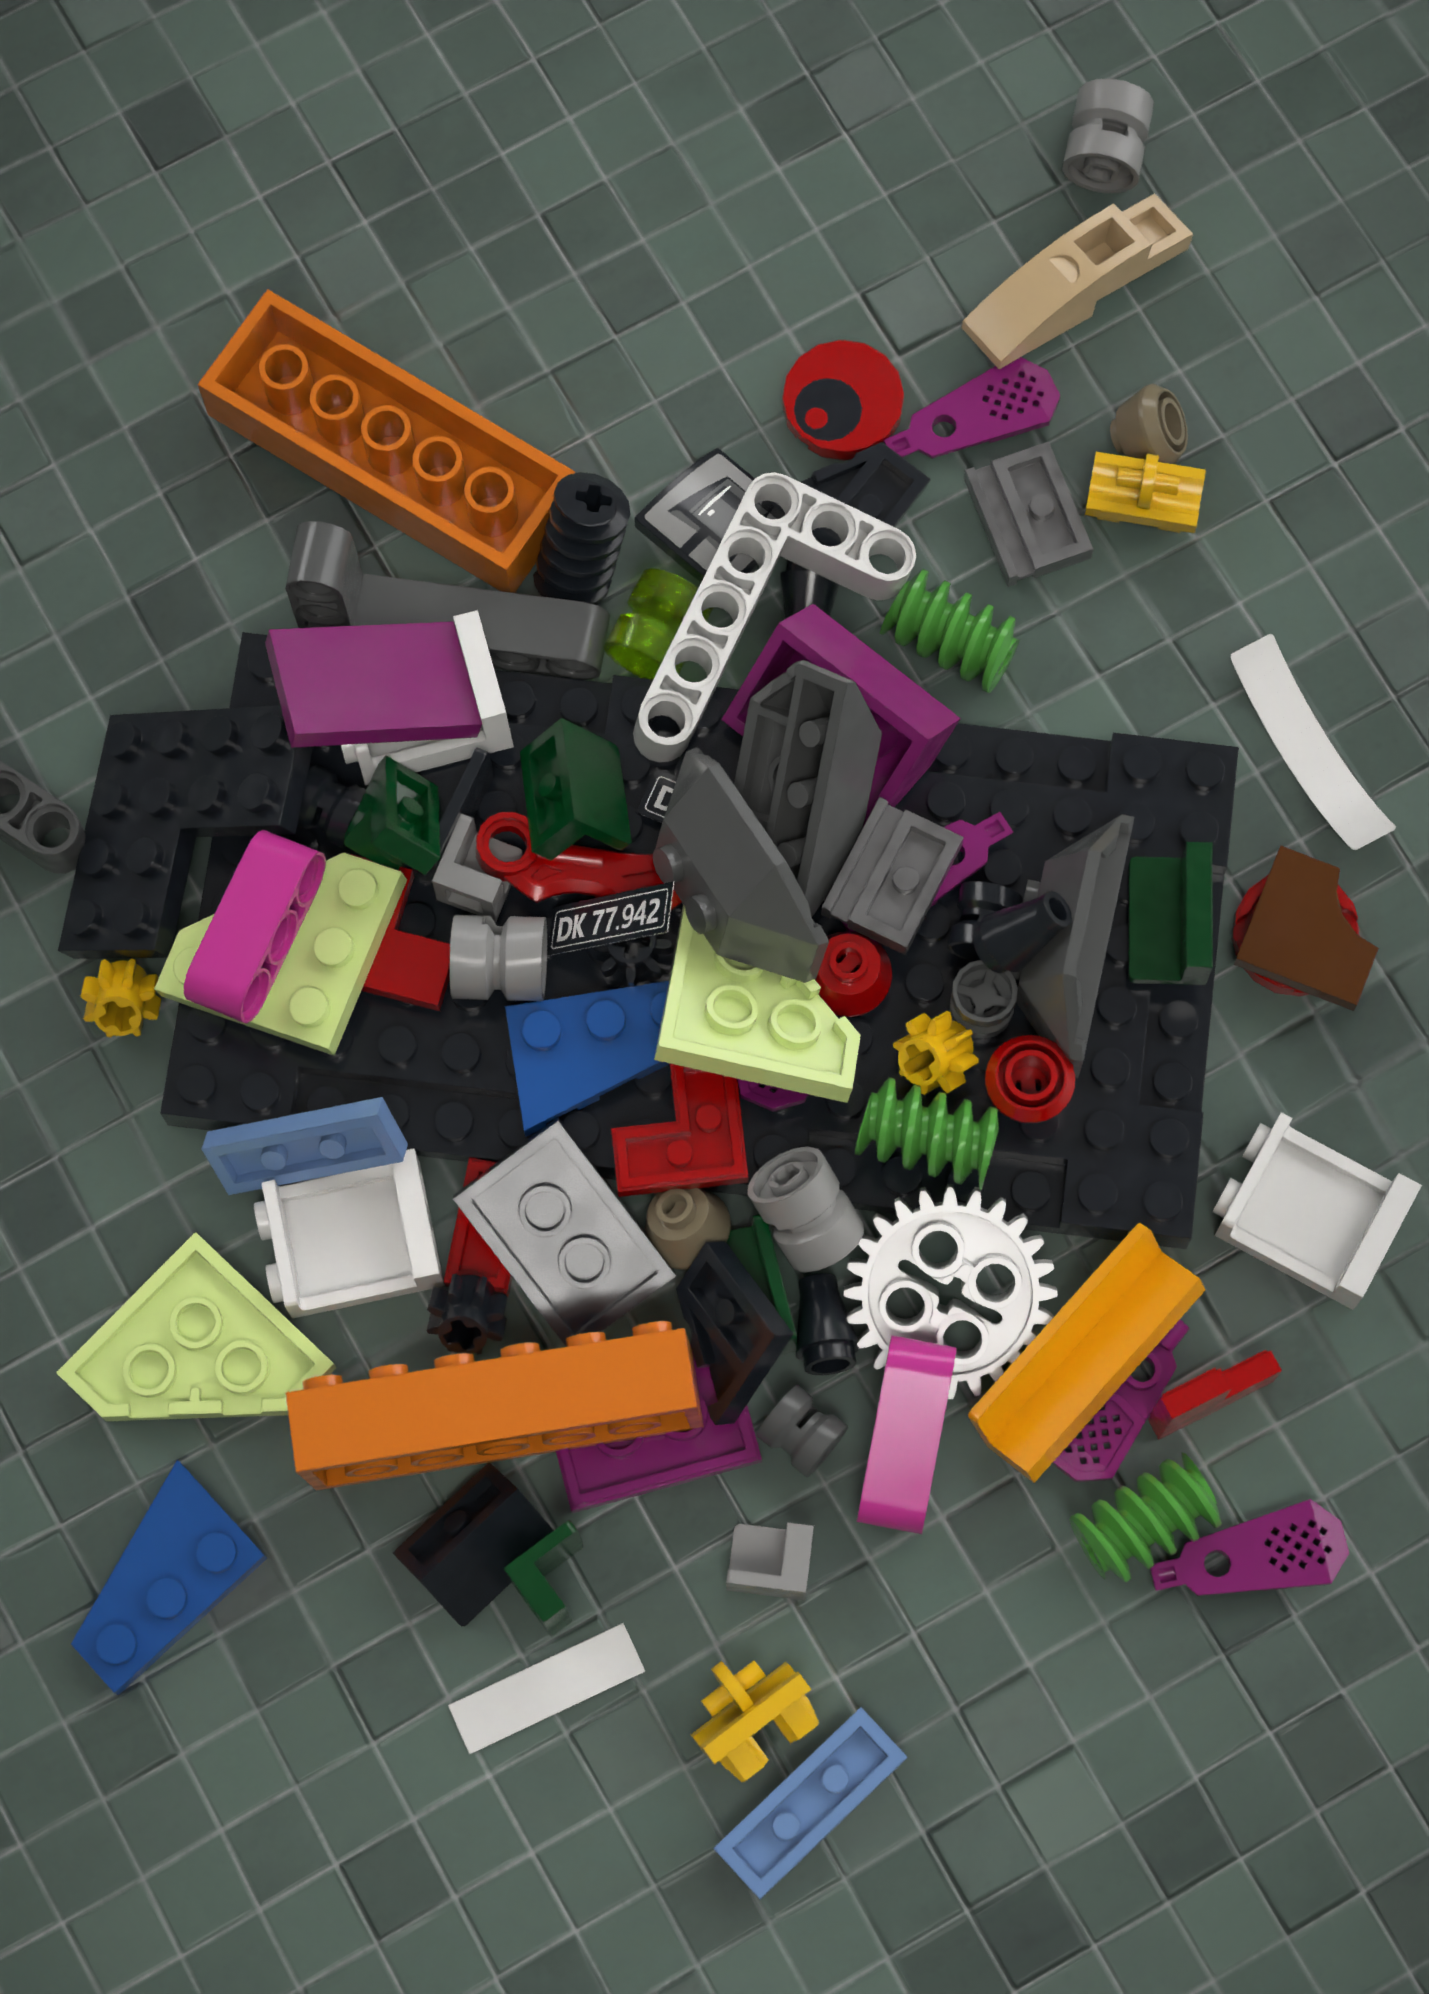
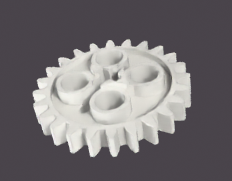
[844,1184,1057,1399]

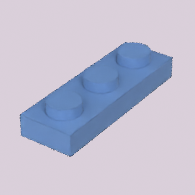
[202,1097,408,1195]
[714,1707,907,1900]

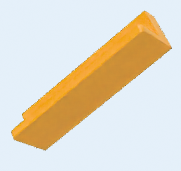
[968,1223,1206,1483]

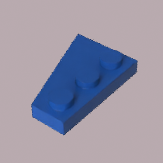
[505,981,670,1137]
[71,1459,267,1695]

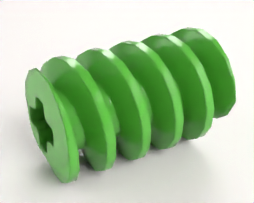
[879,569,1020,693]
[855,1077,999,1190]
[1069,1452,1222,1583]

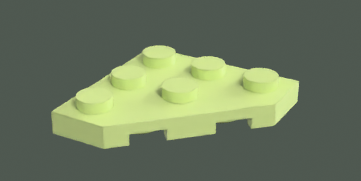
[154,853,407,1056]
[654,904,861,1103]
[56,1232,336,1421]

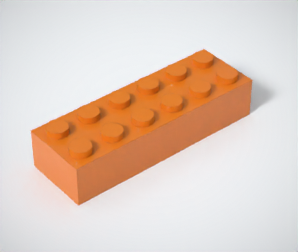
[198,289,576,593]
[286,1321,704,1491]

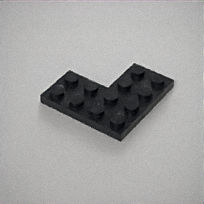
[58,705,314,959]

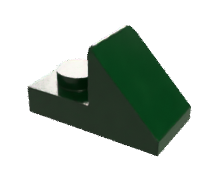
[344,755,440,875]

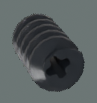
[533,472,631,605]

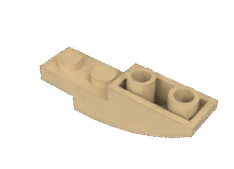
[961,193,1193,369]

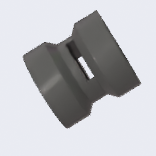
[949,960,1018,1039]
[756,1385,848,1478]

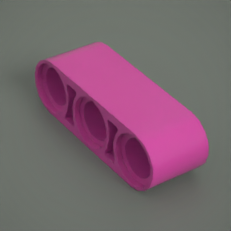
[184,830,326,1023]
[857,1335,957,1534]

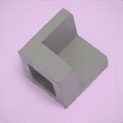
[432,814,523,922]
[726,1523,814,1600]

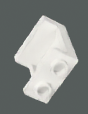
[341,610,514,785]
[1213,1112,1422,1310]
[254,1149,445,1319]

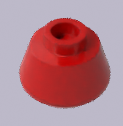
[815,931,892,1017]
[985,1035,1075,1123]

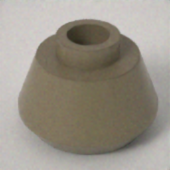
[1110,384,1188,464]
[645,1188,731,1269]

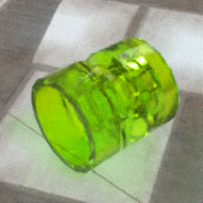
[603,568,714,680]

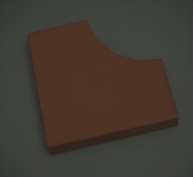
[1234,845,1379,1011]

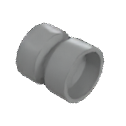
[1062,79,1154,193]
[450,915,547,1001]
[748,1146,864,1272]

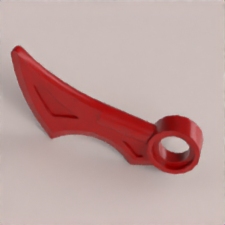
[476,812,682,911]

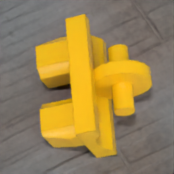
[1085,452,1206,533]
[691,1660,819,1782]

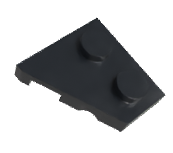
[761,442,931,559]
[676,1241,794,1425]

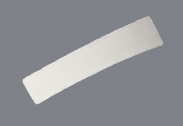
[1230,634,1396,850]

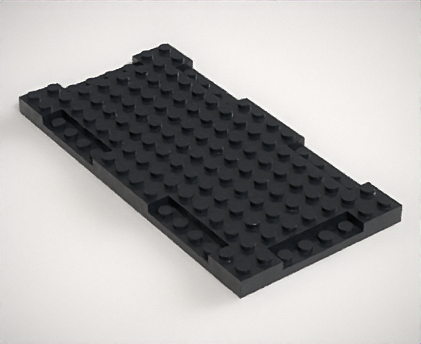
[160,632,1239,1249]

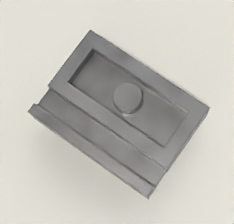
[964,441,1093,587]
[821,797,964,955]

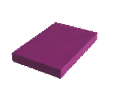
[265,622,482,748]
[556,1344,762,1513]

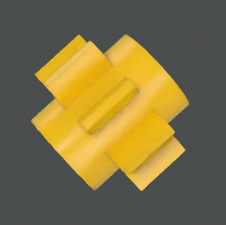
[80,958,161,1038]
[893,1011,979,1095]

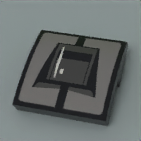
[634,448,781,582]

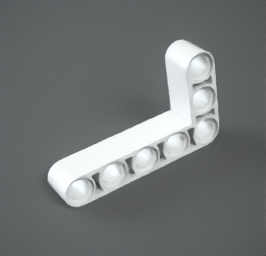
[633,472,916,762]

